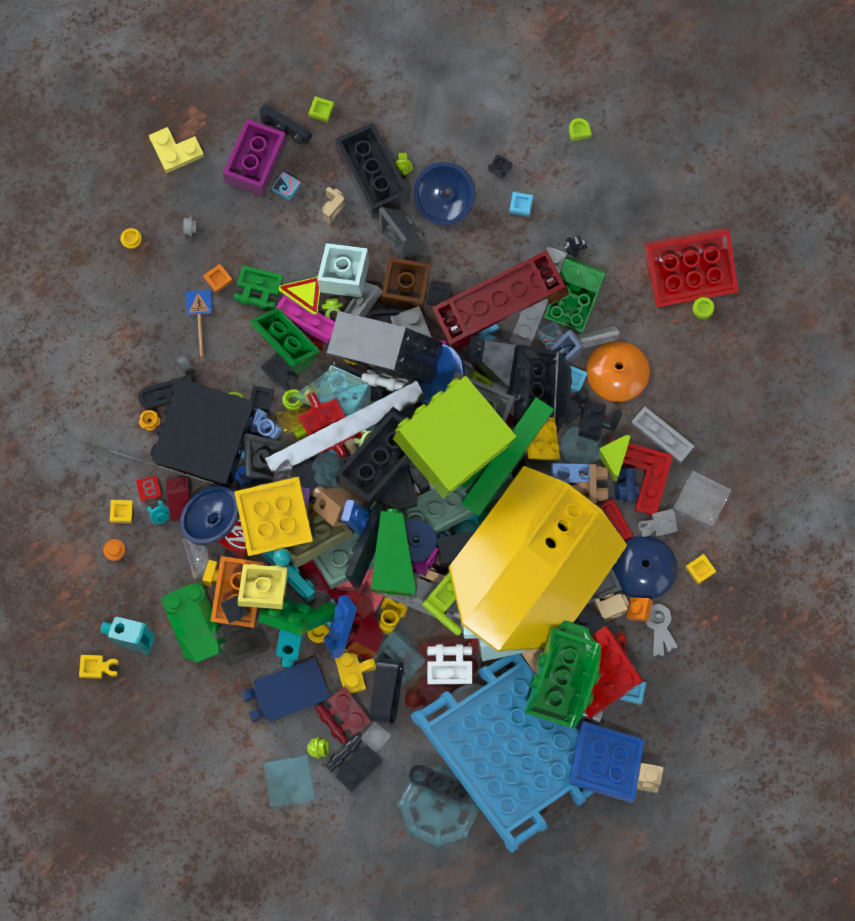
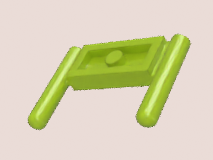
[421,572,462,636]

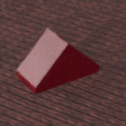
[166,477,190,522]

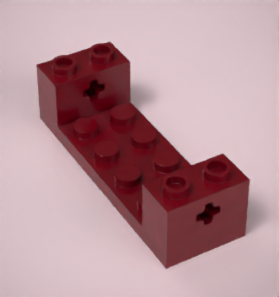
[432,250,569,352]

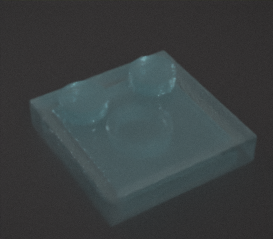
[263,756,315,808]

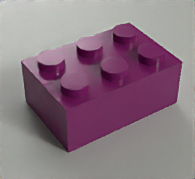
[223,119,286,197]

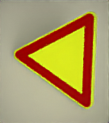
[279,277,320,315]

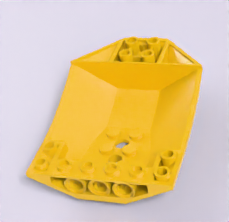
[449,466,627,652]

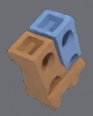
[551,463,608,503]

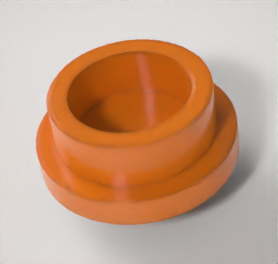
[103,539,125,561]

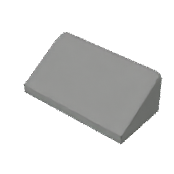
[575,326,620,349]

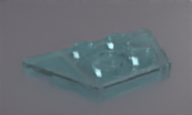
[295,368,371,431]

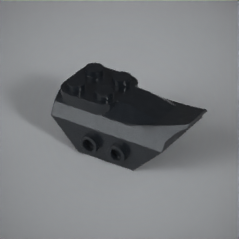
[512,344,572,434]

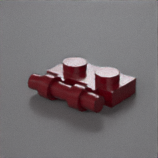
[315,686,372,744]

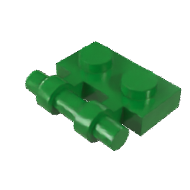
[233,265,284,310]

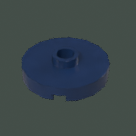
[406,520,437,563]

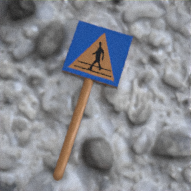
[185,290,212,357]

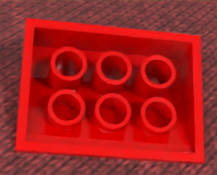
[643,227,739,307]

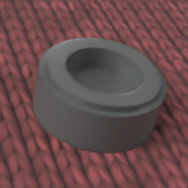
[175,355,194,376]

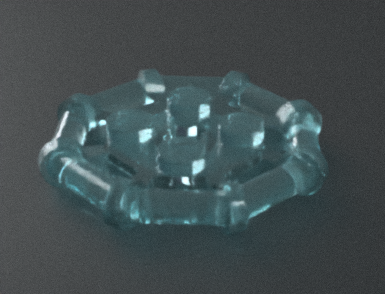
[397,764,481,848]

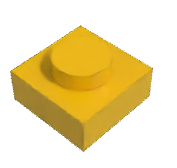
[110,500,133,524]
[685,554,716,585]
[203,560,219,587]

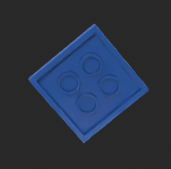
[569,721,644,803]

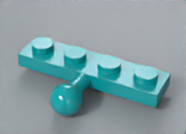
[261,549,315,603]

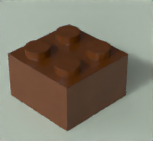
[381,257,431,312]

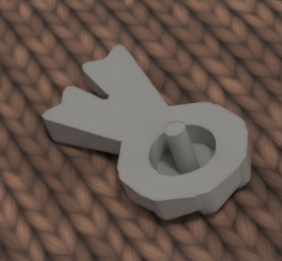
[645,604,677,657]

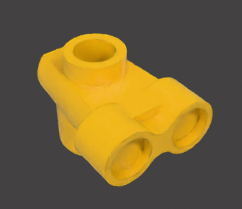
[378,598,408,636]

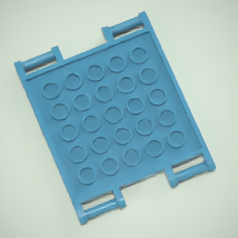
[411,654,595,853]

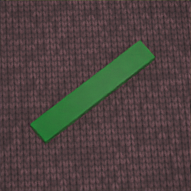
[461,398,555,517]

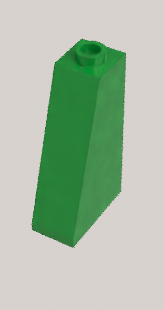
[371,509,417,598]

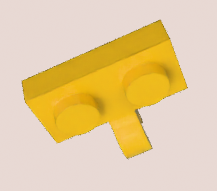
[335,649,376,694]

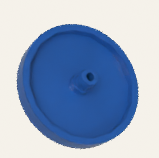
[414,345,466,405]

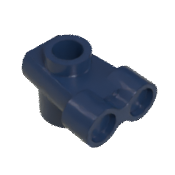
[614,468,640,503]

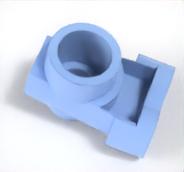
[250,408,282,440]

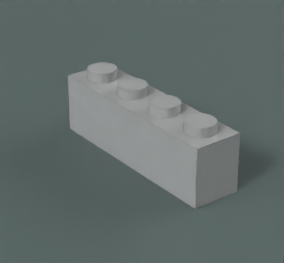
[377,573,460,623]

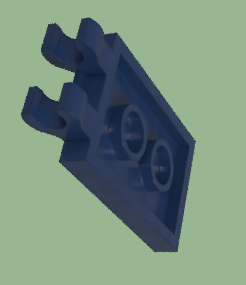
[241,658,330,723]

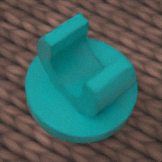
[147,501,170,524]

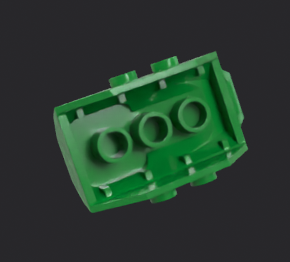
[524,620,601,729]

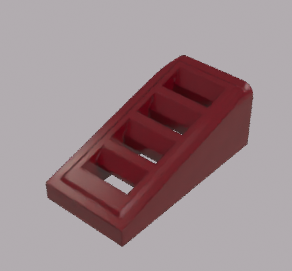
[328,589,374,619]

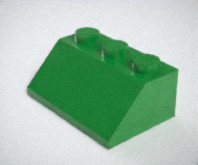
[250,307,321,374]

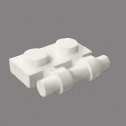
[361,369,414,391]
[428,644,472,684]

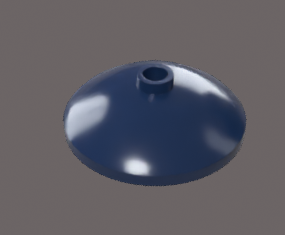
[414,162,476,225]
[180,486,239,545]
[612,536,677,600]

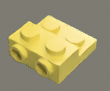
[238,564,288,609]

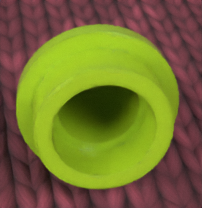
[307,737,329,759]

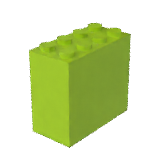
[393,376,517,499]

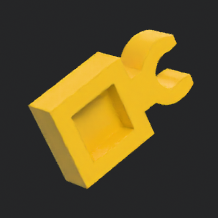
[79,655,119,679]

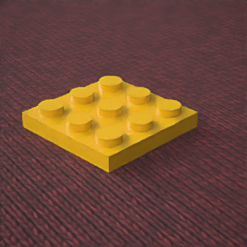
[235,477,314,556]

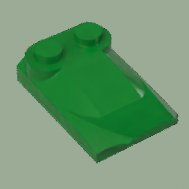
[161,582,226,663]

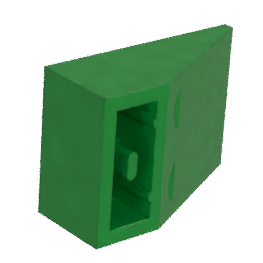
[544,256,608,333]

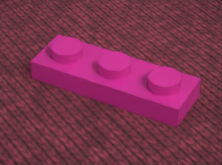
[275,295,335,344]

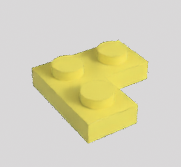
[149,127,204,173]

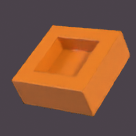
[203,264,233,294]
[626,597,653,622]

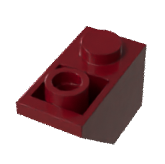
[346,610,384,660]

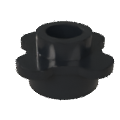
[488,155,513,179]

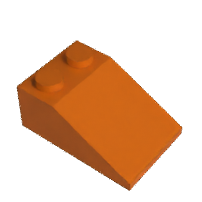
[211,556,266,628]

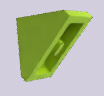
[598,435,631,482]

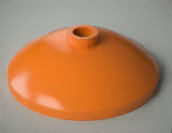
[586,341,650,403]

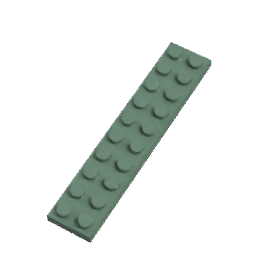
[312,474,514,589]

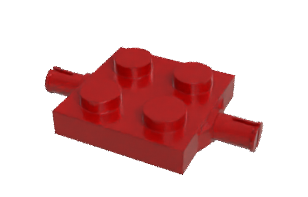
[298,391,357,458]

